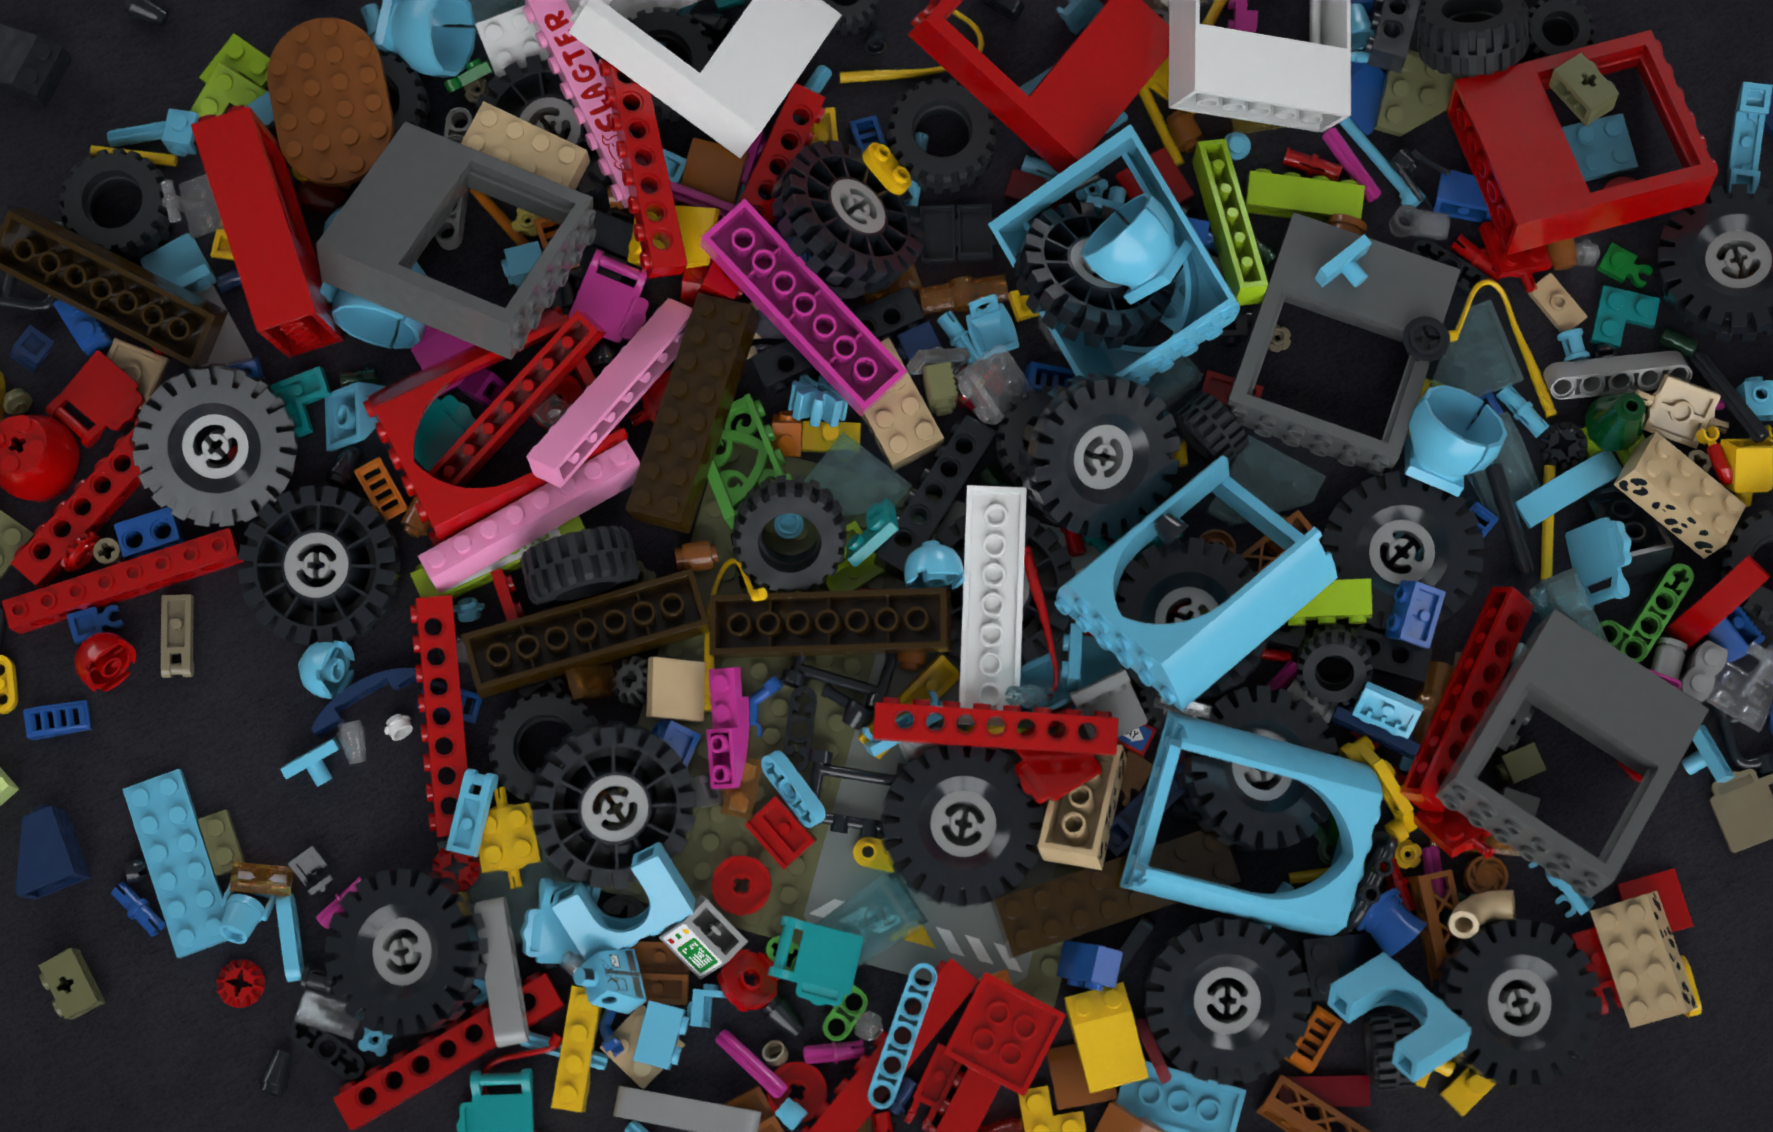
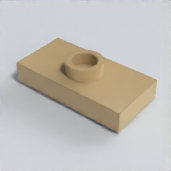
[1528,273,1588,333]

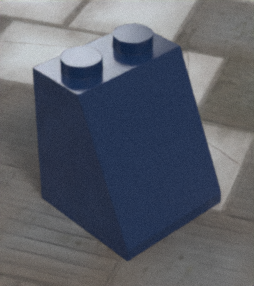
[15,804,91,900]

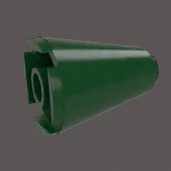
[1585,393,1646,452]

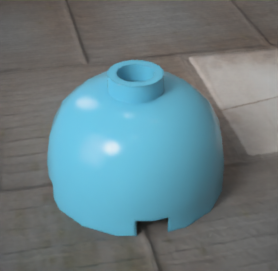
[904,541,965,589]
[298,640,355,699]

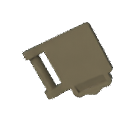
[1709,768,1773,853]

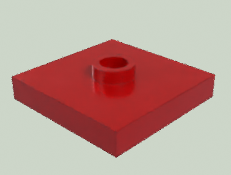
[1115,147,1194,204]
[1615,868,1693,932]

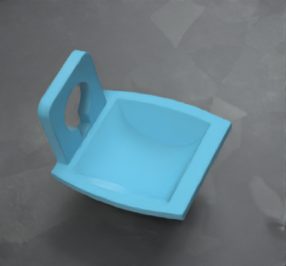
[966,294,1019,360]
[1020,653,1071,712]

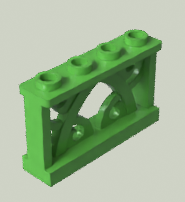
[707,393,793,529]

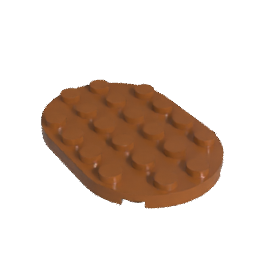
[267,18,394,187]

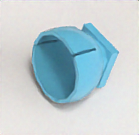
[374,0,476,78]
[1080,192,1193,305]
[332,261,427,349]
[1405,385,1507,497]

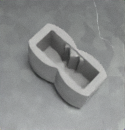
[1679,640,1728,703]

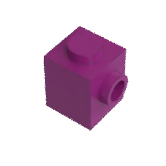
[458,369,508,408]

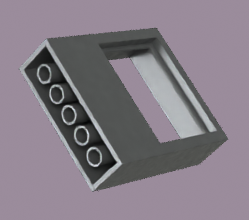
[316,121,596,360]
[1225,213,1461,476]
[1435,609,1709,898]

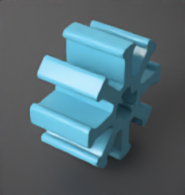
[788,375,848,427]

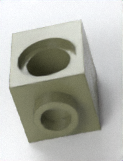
[1495,742,1547,786]

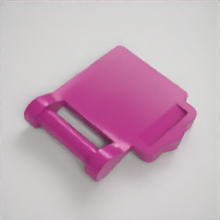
[568,249,649,343]
[411,325,506,396]

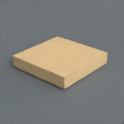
[107,338,170,410]
[646,657,705,722]

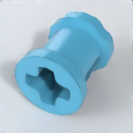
[1557,328,1590,362]

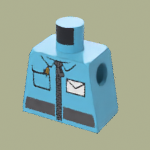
[574,949,647,1014]

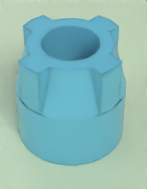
[775,1097,808,1131]

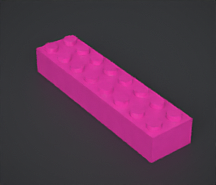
[700,199,907,417]

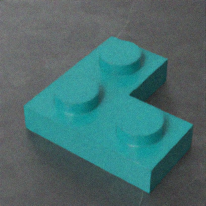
[1589,285,1660,349]
[270,366,332,438]
[846,498,899,568]

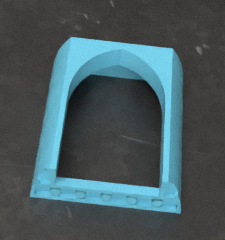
[988,124,1240,386]
[1054,455,1337,711]
[1119,711,1383,938]

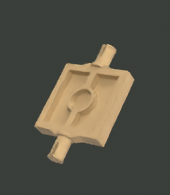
[1635,374,1729,449]

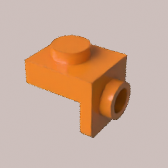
[772,410,802,457]

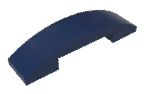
[311,668,416,737]
[1107,764,1188,857]

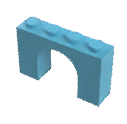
[551,842,696,961]
[1327,952,1471,1083]

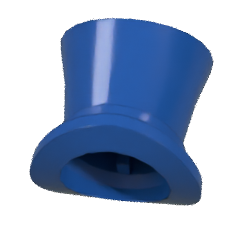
[1355,888,1427,957]

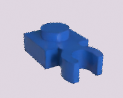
[67,605,124,644]

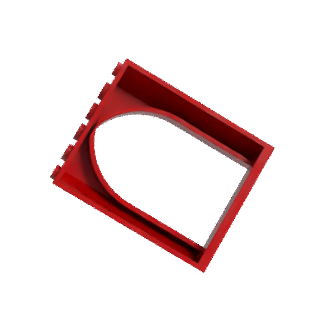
[362,306,628,547]

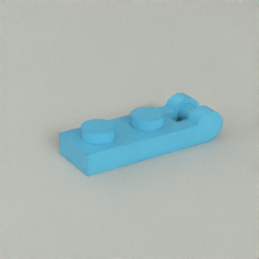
[446,768,498,857]

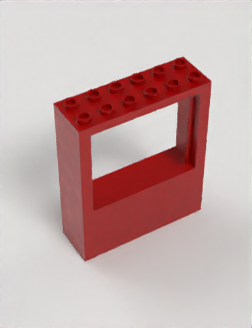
[908,0,1169,174]
[1446,30,1718,255]
[191,105,344,358]

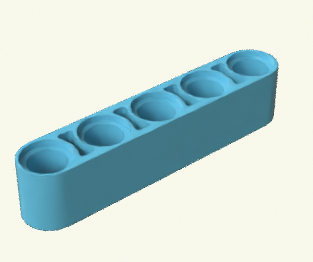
[868,963,937,1109]

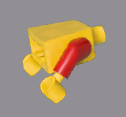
[1696,425,1773,507]

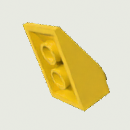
[627,205,720,268]
[1065,982,1149,1094]

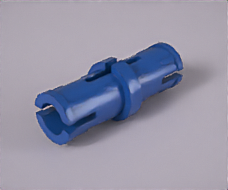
[111,881,166,937]

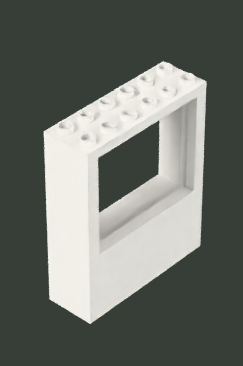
[568,0,842,158]
[1169,0,1351,133]

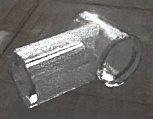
[1388,205,1450,240]

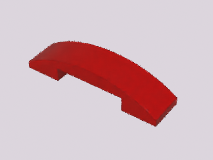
[1664,555,1770,649]

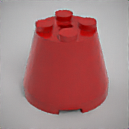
[0,415,81,502]

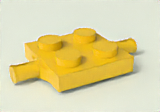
[479,787,543,889]

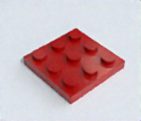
[943,972,1066,1097]

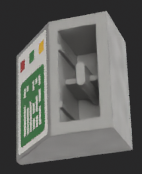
[658,894,748,980]

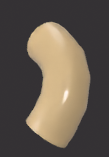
[1448,890,1515,939]

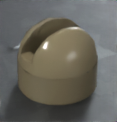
[762,1040,788,1067]

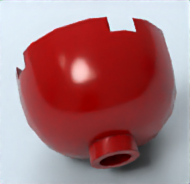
[74,632,136,692]

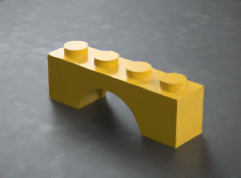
[551,986,603,1112]

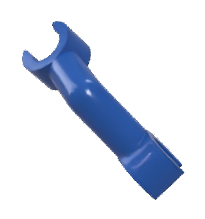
[749,676,784,738]
[598,1008,624,1057]

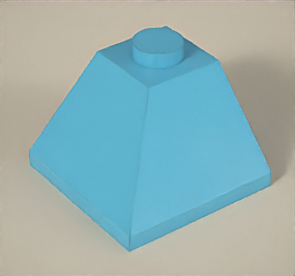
[325,382,386,451]

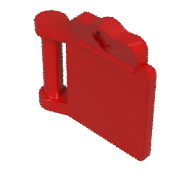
[45,351,145,448]
[1013,708,1102,803]

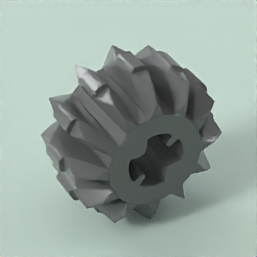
[610,656,648,707]

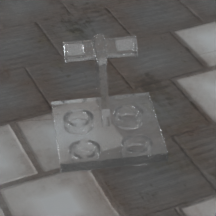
[160,174,224,239]
[1707,642,1773,732]

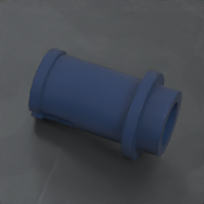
[215,268,242,293]
[884,1075,918,1116]

